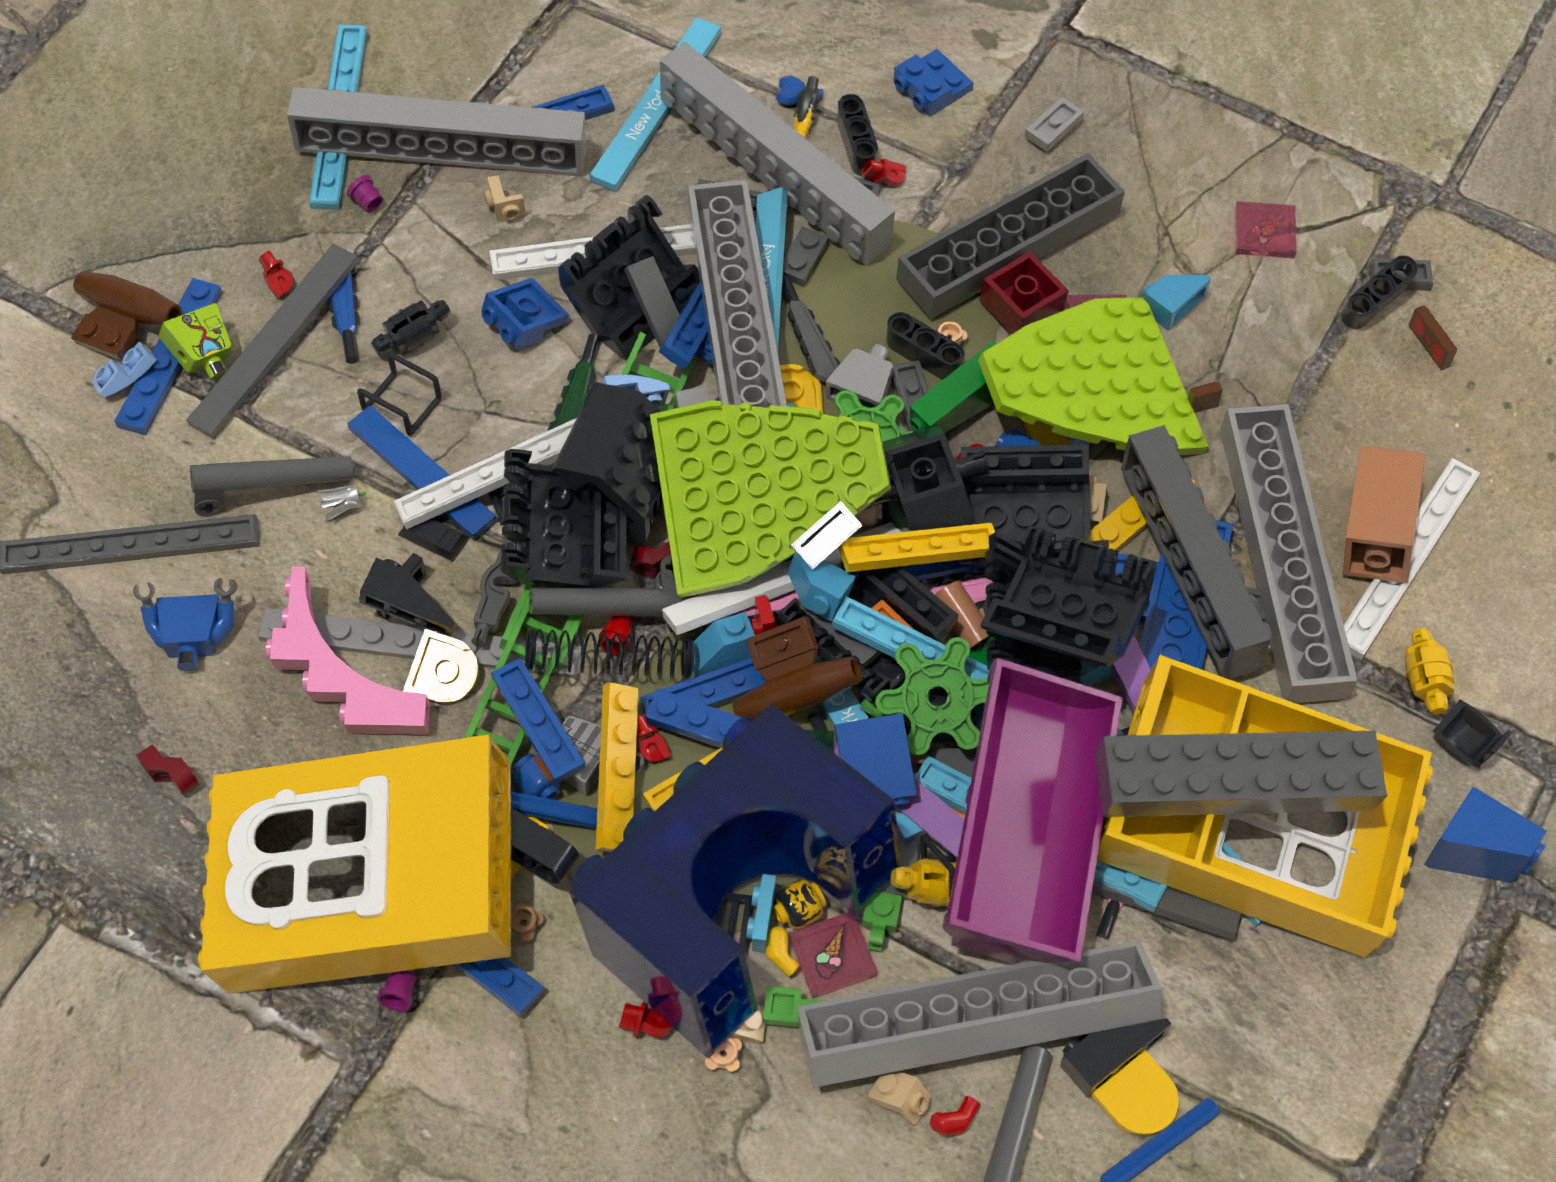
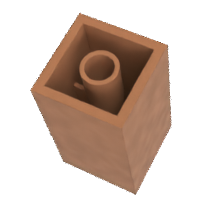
[1343,446,1426,583]

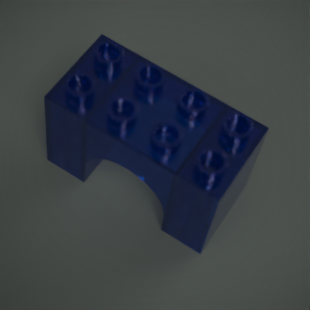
[569,704,902,1059]

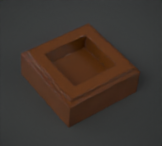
[1188,381,1223,413]

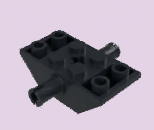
[867,425,989,531]

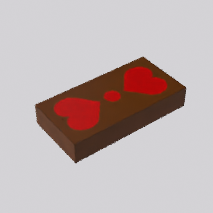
[1408,305,1457,371]

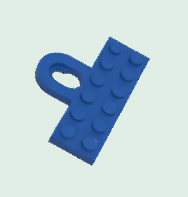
[1114,520,1234,670]

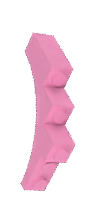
[266,566,431,735]

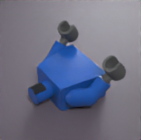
[133,578,238,671]

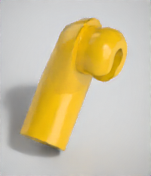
[766,926,800,978]

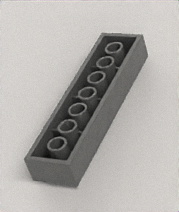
[896,153,1125,319]
[1121,425,1272,679]
[1095,731,1387,817]

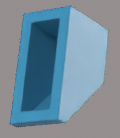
[1142,275,1211,331]
[788,550,856,622]
[687,612,755,677]

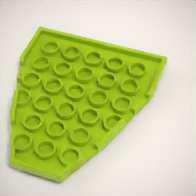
[978,297,1209,455]
[650,400,891,598]

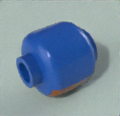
[512,753,562,800]

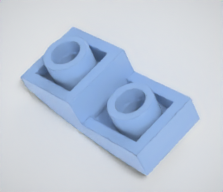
[92,342,157,397]
[602,375,670,408]

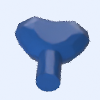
[776,76,823,106]

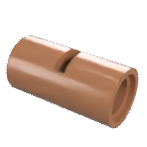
[935,580,990,651]

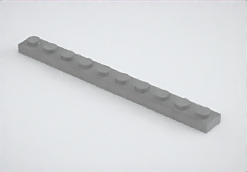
[258,608,581,679]

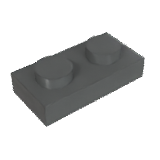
[783,227,829,287]

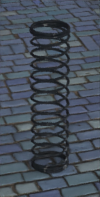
[525,628,694,679]

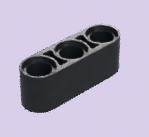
[837,94,878,176]
[1341,255,1418,329]
[886,312,965,380]
[511,808,580,885]

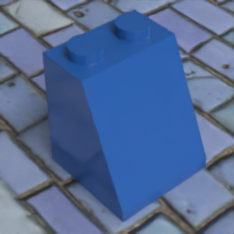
[833,713,917,811]
[1424,787,1547,883]

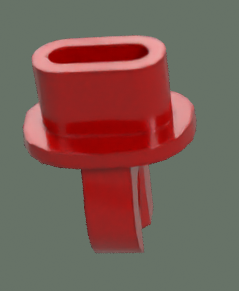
[861,159,906,187]
[258,251,293,300]
[636,715,671,762]
[618,1002,675,1037]

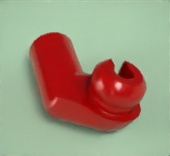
[930,1096,981,1136]

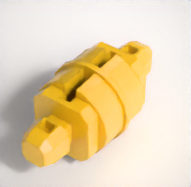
[1405,627,1455,715]
[891,858,956,907]

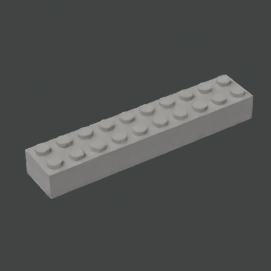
[660,42,895,266]
[287,87,587,176]
[688,180,787,408]
[1221,404,1357,703]
[797,940,1162,1088]

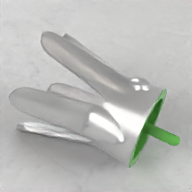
[316,484,366,522]

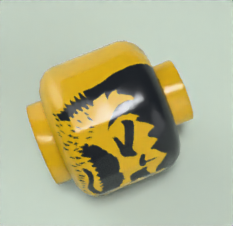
[772,879,826,930]

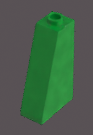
[909,341,996,433]

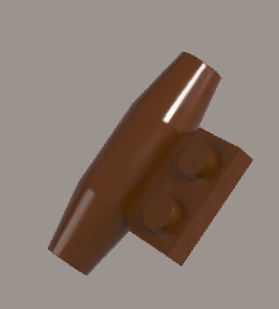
[71,271,182,361]
[733,617,862,722]

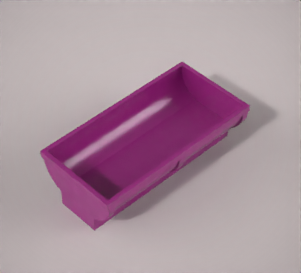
[942,658,1123,964]

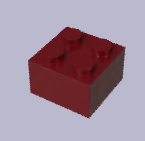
[979,251,1069,334]

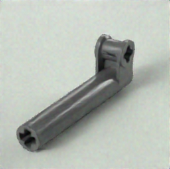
[190,456,354,516]
[529,555,694,617]
[983,1045,1051,1182]

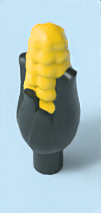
[794,76,820,138]

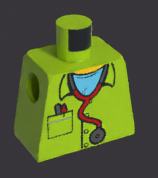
[158,303,232,381]

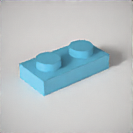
[746,874,776,953]

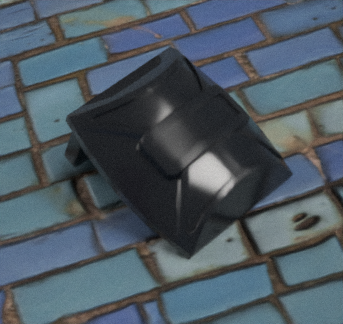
[1433,699,1512,769]

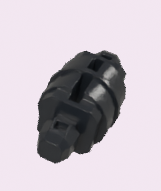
[371,300,451,355]

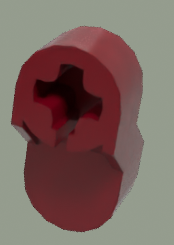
[629,541,671,578]
[136,744,199,795]

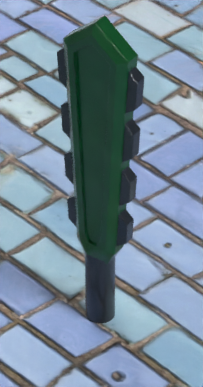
[547,333,600,431]

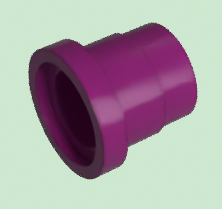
[346,175,383,212]
[377,970,416,1012]

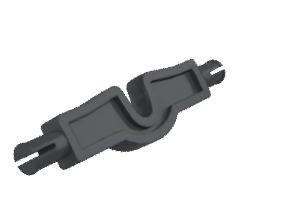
[471,539,517,647]

